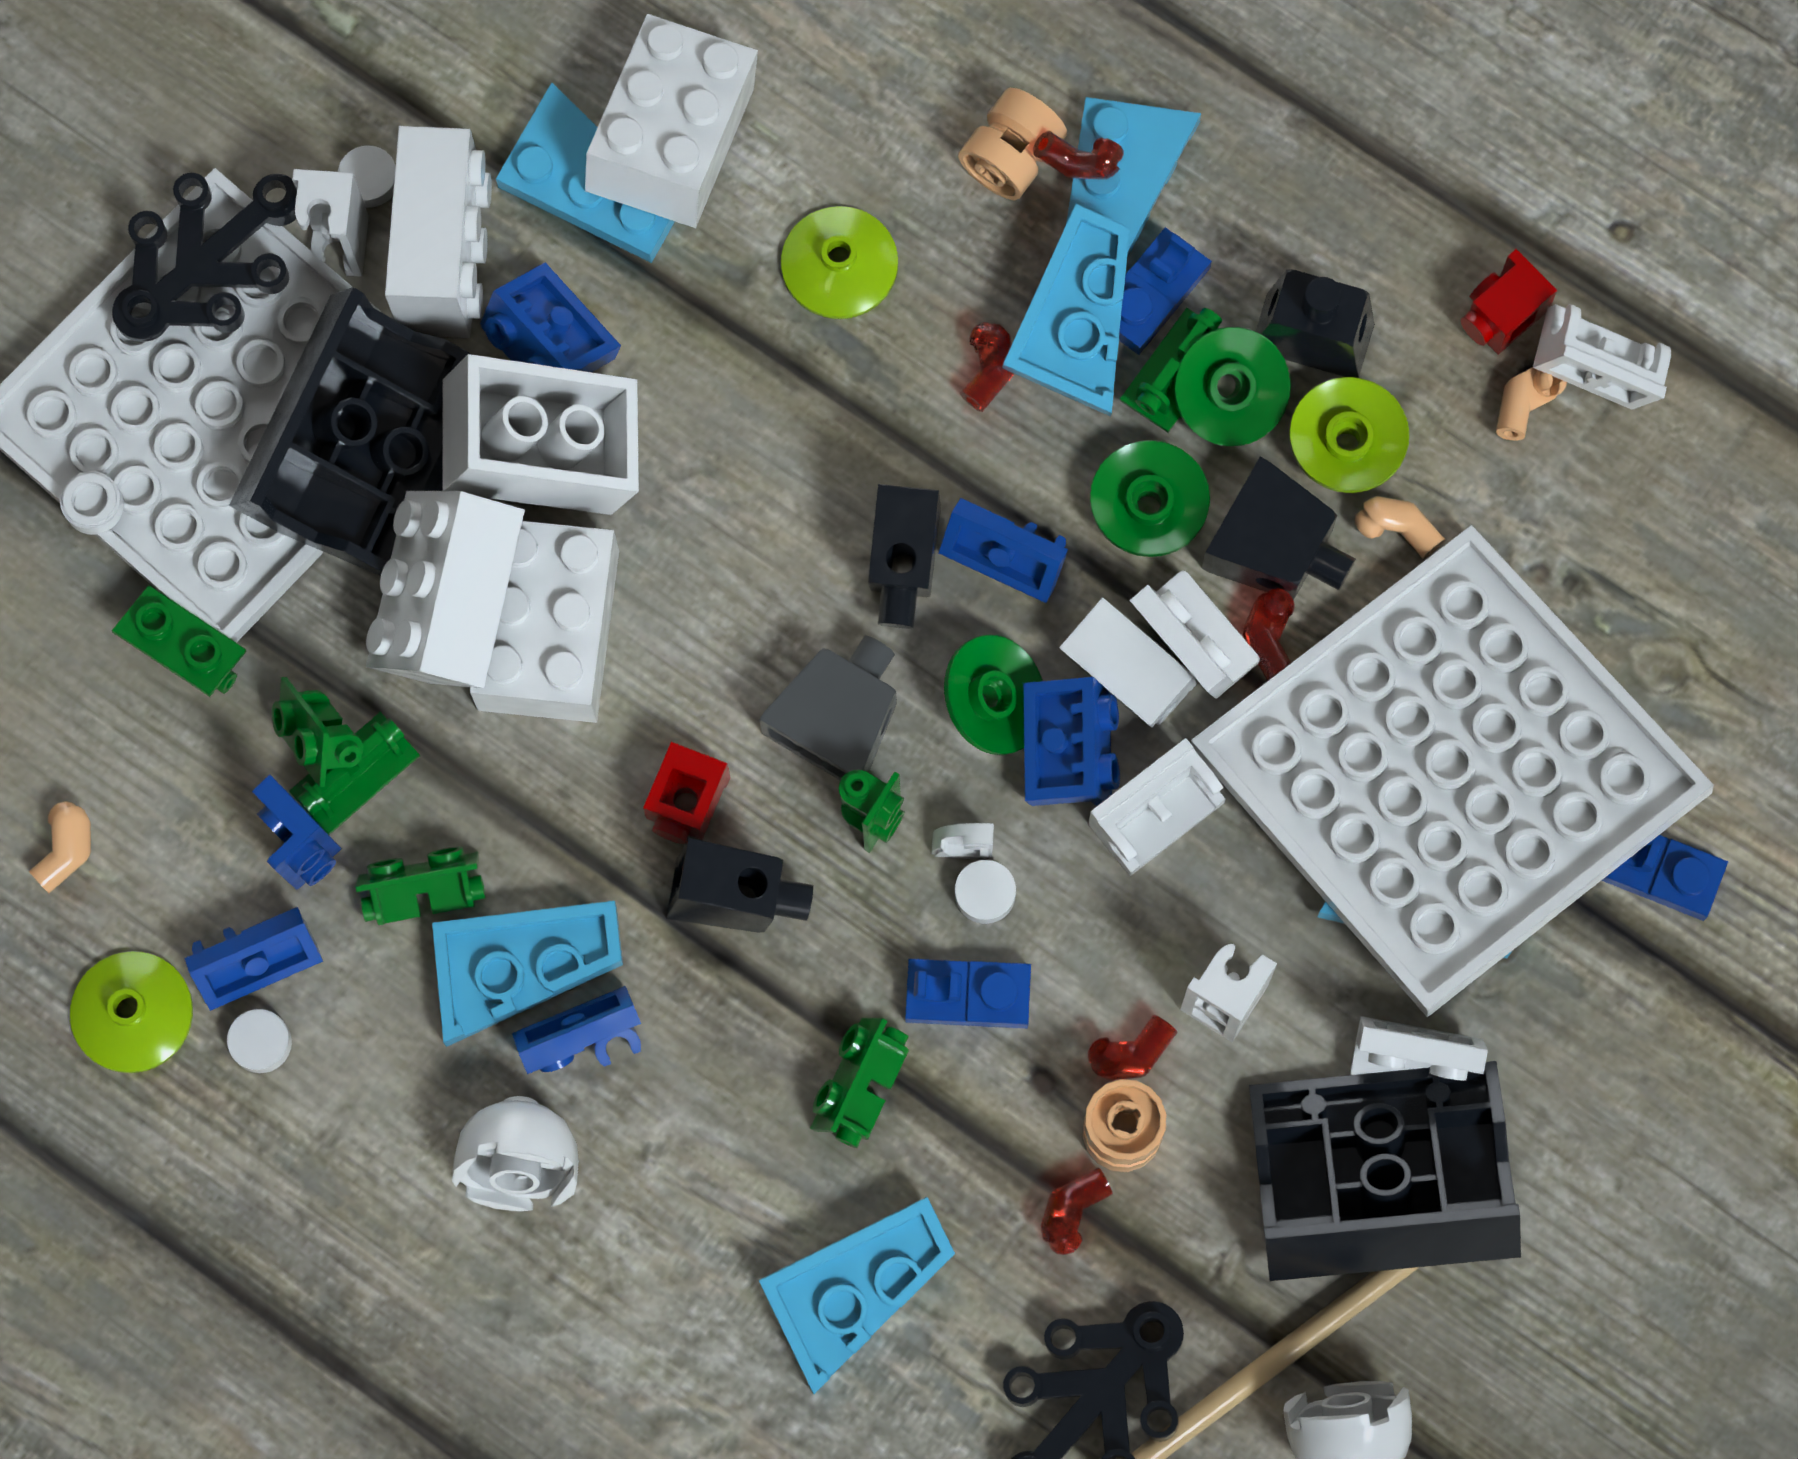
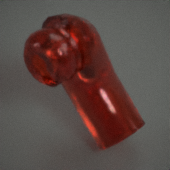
[1033,131,1124,180]
[960,322,1014,412]
[1243,588,1295,681]
[1087,1015,1178,1080]
[1040,1167,1113,1255]

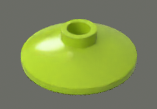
[781,206,898,319]
[1289,377,1409,493]
[70,951,193,1073]

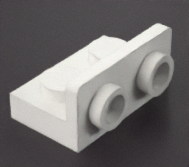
[1129,571,1260,699]
[1350,1016,1488,1080]

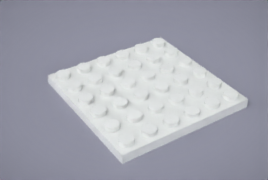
[0,168,381,643]
[1191,525,1714,1017]

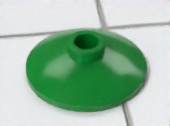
[1174,327,1291,446]
[1090,440,1210,557]
[944,635,1043,755]

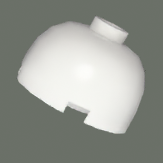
[452,1096,579,1211]
[1283,1381,1412,1459]

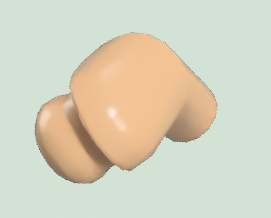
[1496,367,1567,441]
[1355,496,1446,559]
[29,801,91,893]

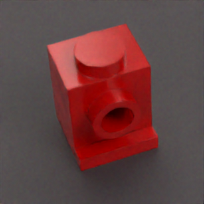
[1460,249,1557,355]
[643,742,731,844]

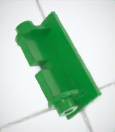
[1120,307,1222,433]
[112,585,246,697]
[272,677,363,787]
[289,712,420,835]
[839,770,905,853]
[355,846,486,926]
[810,1018,909,1148]

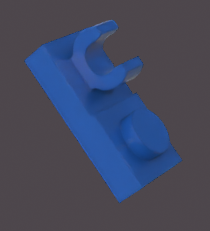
[1119,227,1212,355]
[938,498,1068,603]
[1601,835,1728,921]
[184,907,323,1011]
[905,959,1031,1029]
[512,986,641,1075]

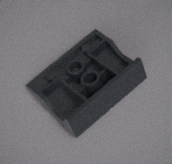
[229,287,473,576]
[1249,1061,1521,1281]

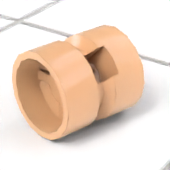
[958,87,1067,200]
[1083,1079,1166,1172]

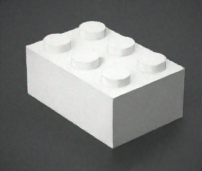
[585,14,758,228]
[385,126,492,338]
[443,354,639,515]
[366,491,525,688]
[470,521,619,723]

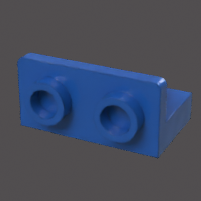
[480,262,621,372]
[1023,677,1120,806]
[252,775,342,890]

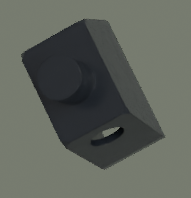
[1255,269,1375,378]
[1202,456,1356,600]
[868,484,941,629]
[666,838,813,933]

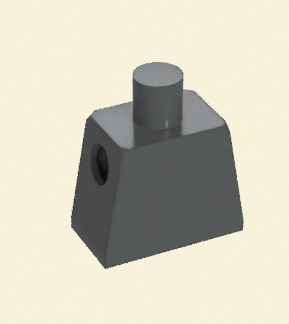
[759,635,897,780]

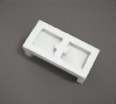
[292,169,369,277]
[1533,304,1671,410]
[1059,597,1198,728]
[1088,738,1226,876]
[1180,944,1277,1043]

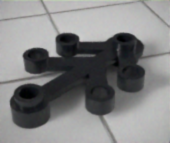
[112,172,297,342]
[1003,1301,1184,1459]

